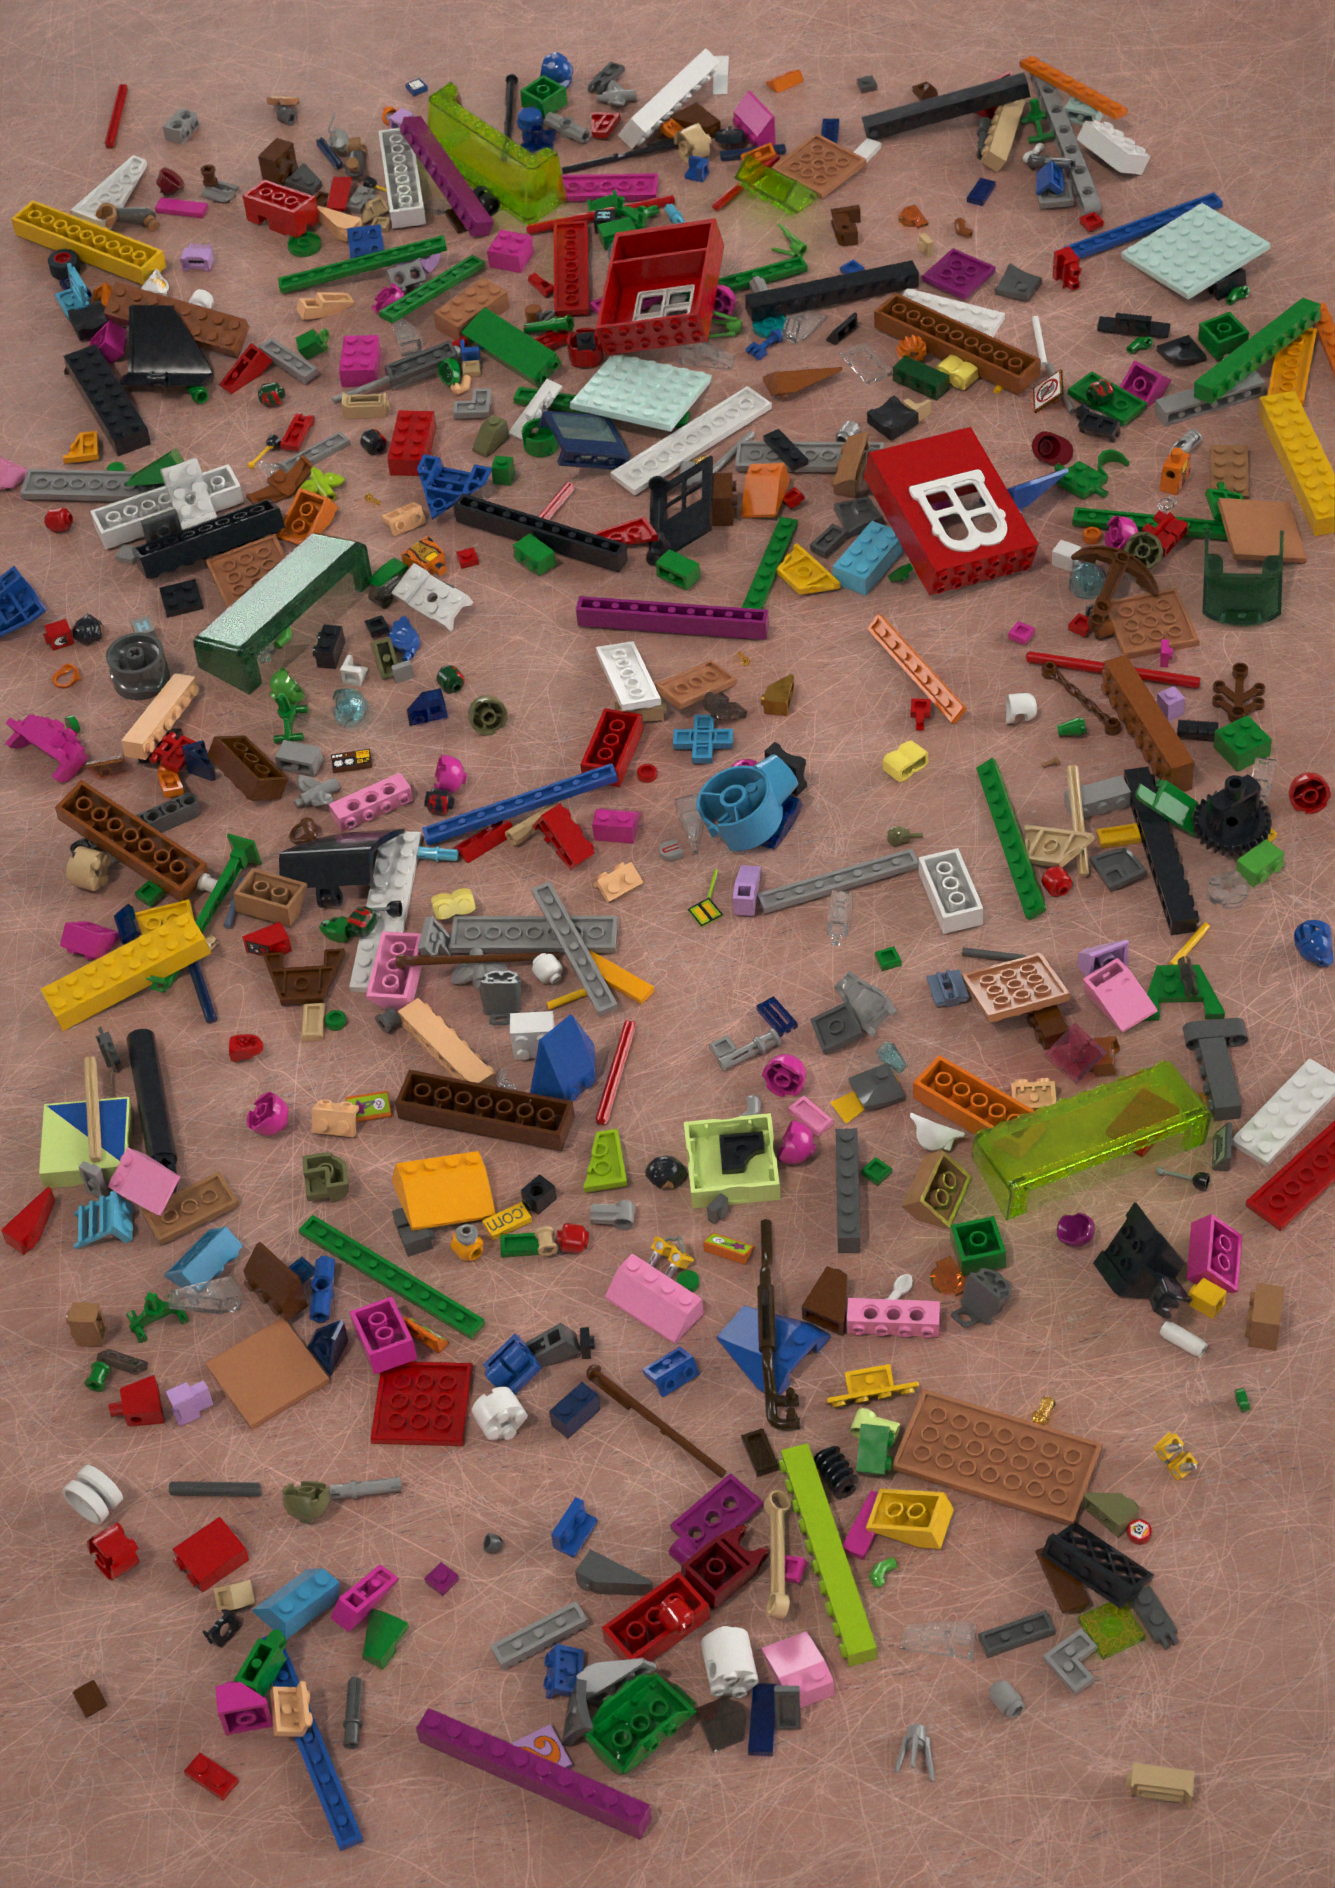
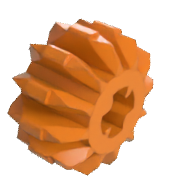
[896,334,927,361]

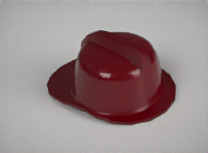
[156,167,184,195]
[1032,431,1074,466]

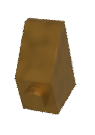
[761,674,795,716]

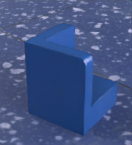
[684,155,709,183]
[460,340,481,365]

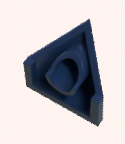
[182,740,215,781]
[307,1320,348,1377]

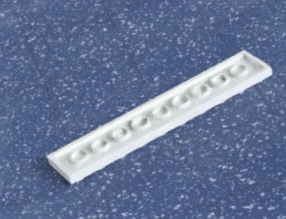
[610,386,772,495]
[349,831,422,993]

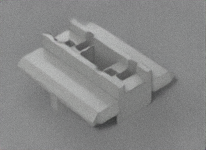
[201,180,239,203]

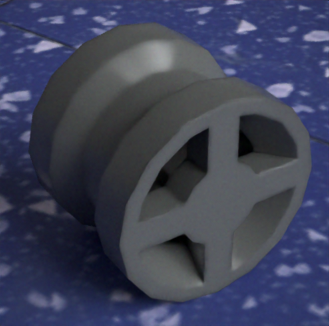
[277,106,297,126]
[375,1007,401,1033]

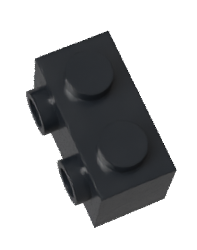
[313,624,345,669]

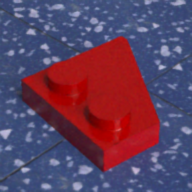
[591,112,621,139]

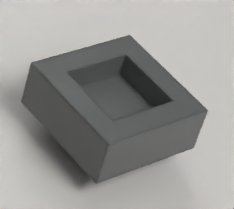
[857,75,877,93]
[707,1193,729,1225]

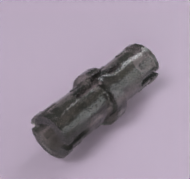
[1177,956,1199,998]

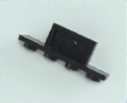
[1097,313,1171,338]

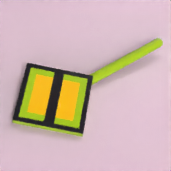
[687,869,723,928]

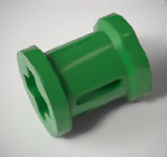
[85,1361,111,1392]

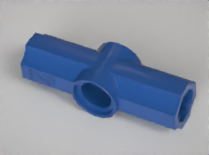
[309,1256,335,1323]

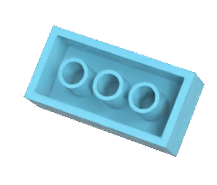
[833,521,904,596]

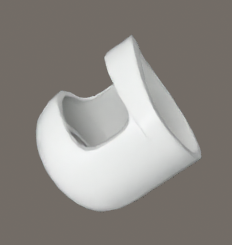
[1006,693,1037,724]

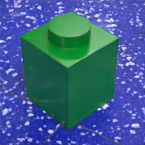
[296,329,325,360]
[491,455,515,486]

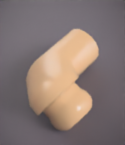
[450,375,471,395]

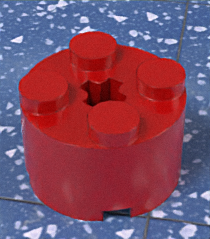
[567,327,604,368]
[87,1522,140,1580]

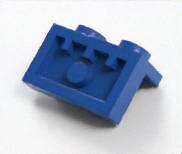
[642,1346,700,1397]
[551,1497,597,1558]
[543,1644,584,1699]

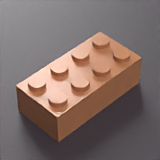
[433,277,510,340]

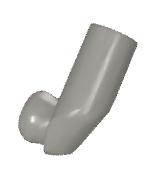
[740,1095,761,1116]

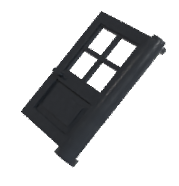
[646,455,713,566]

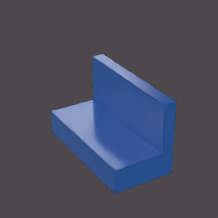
[1036,160,1063,195]

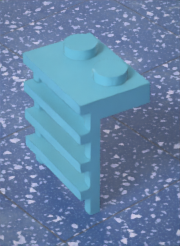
[55,263,90,321]
[74,1190,133,1249]

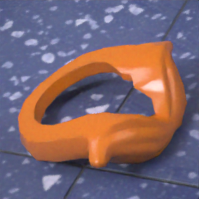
[382,106,401,126]
[52,663,82,688]

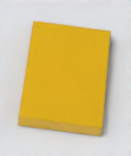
[130,899,195,939]

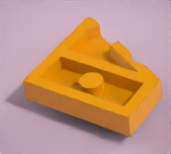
[63,431,99,464]

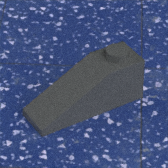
[525,1323,581,1367]
[575,1549,653,1596]

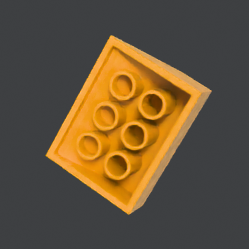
[392,1151,496,1231]

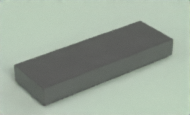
[978,1610,1056,1658]

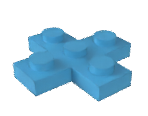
[673,715,733,764]

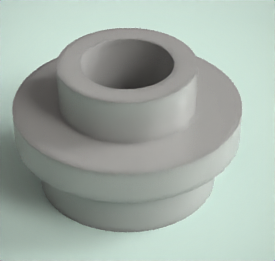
[456,1224,478,1245]

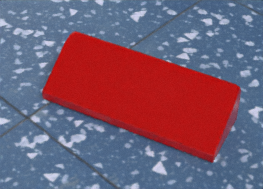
[326,176,352,213]
[453,820,513,863]

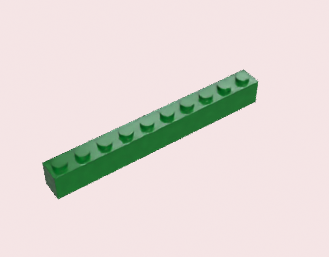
[1194,298,1321,404]

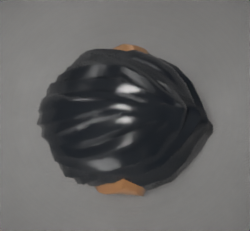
[72,613,105,644]
[645,1155,688,1190]

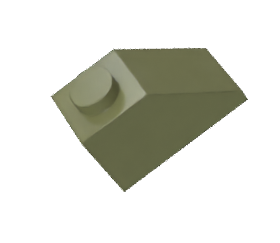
[472,415,509,458]
[370,637,398,679]
[1083,1493,1139,1538]

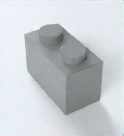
[275,740,323,777]

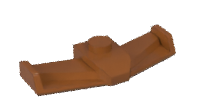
[246,455,313,504]

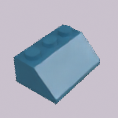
[164,1226,243,1293]
[253,1568,339,1640]

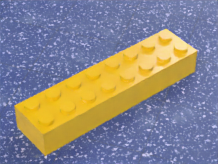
[40,911,211,1031]

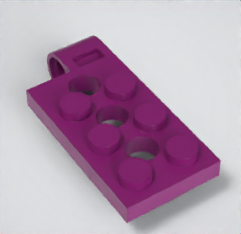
[669,1473,764,1566]

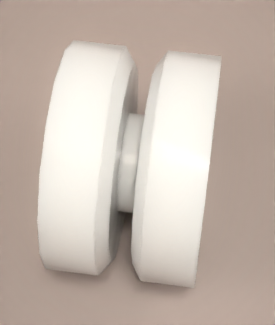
[62,1465,123,1525]

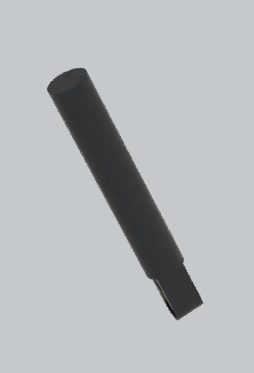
[126,1029,178,1194]

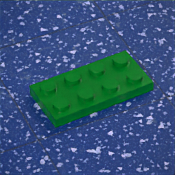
[1067,371,1147,427]

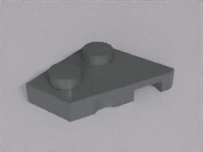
[285,163,322,196]

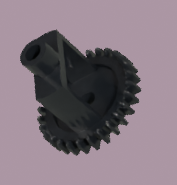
[1192,774,1272,857]

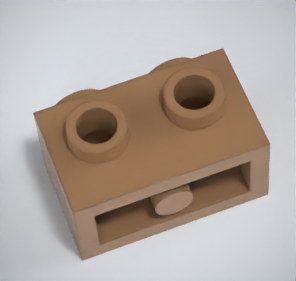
[66,1301,108,1347]

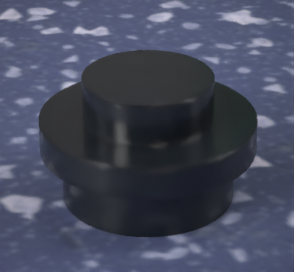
[1074,402,1091,418]

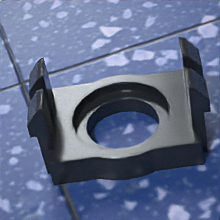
[203,1609,240,1648]

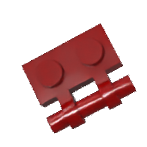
[149,732,196,774]

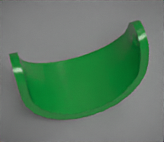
[1097,449,1129,477]

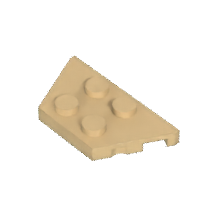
[1024,825,1095,867]

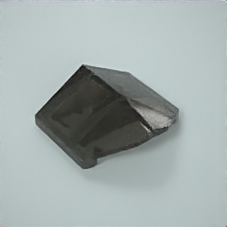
[695,1697,747,1753]

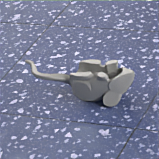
[328,112,349,153]

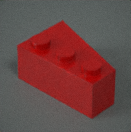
[532,803,595,870]

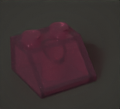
[1045,1023,1107,1084]

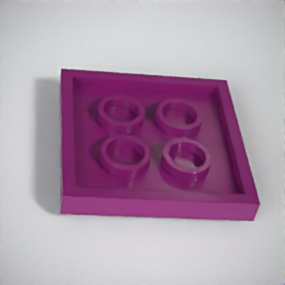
[922,248,996,300]

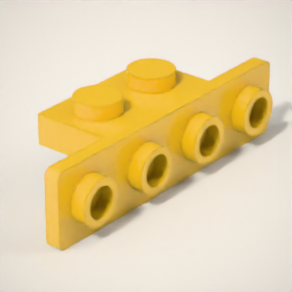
[826,1364,919,1408]

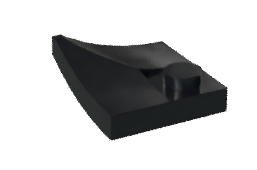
[1157,335,1206,365]

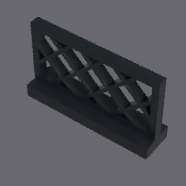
[1041,1522,1154,1609]

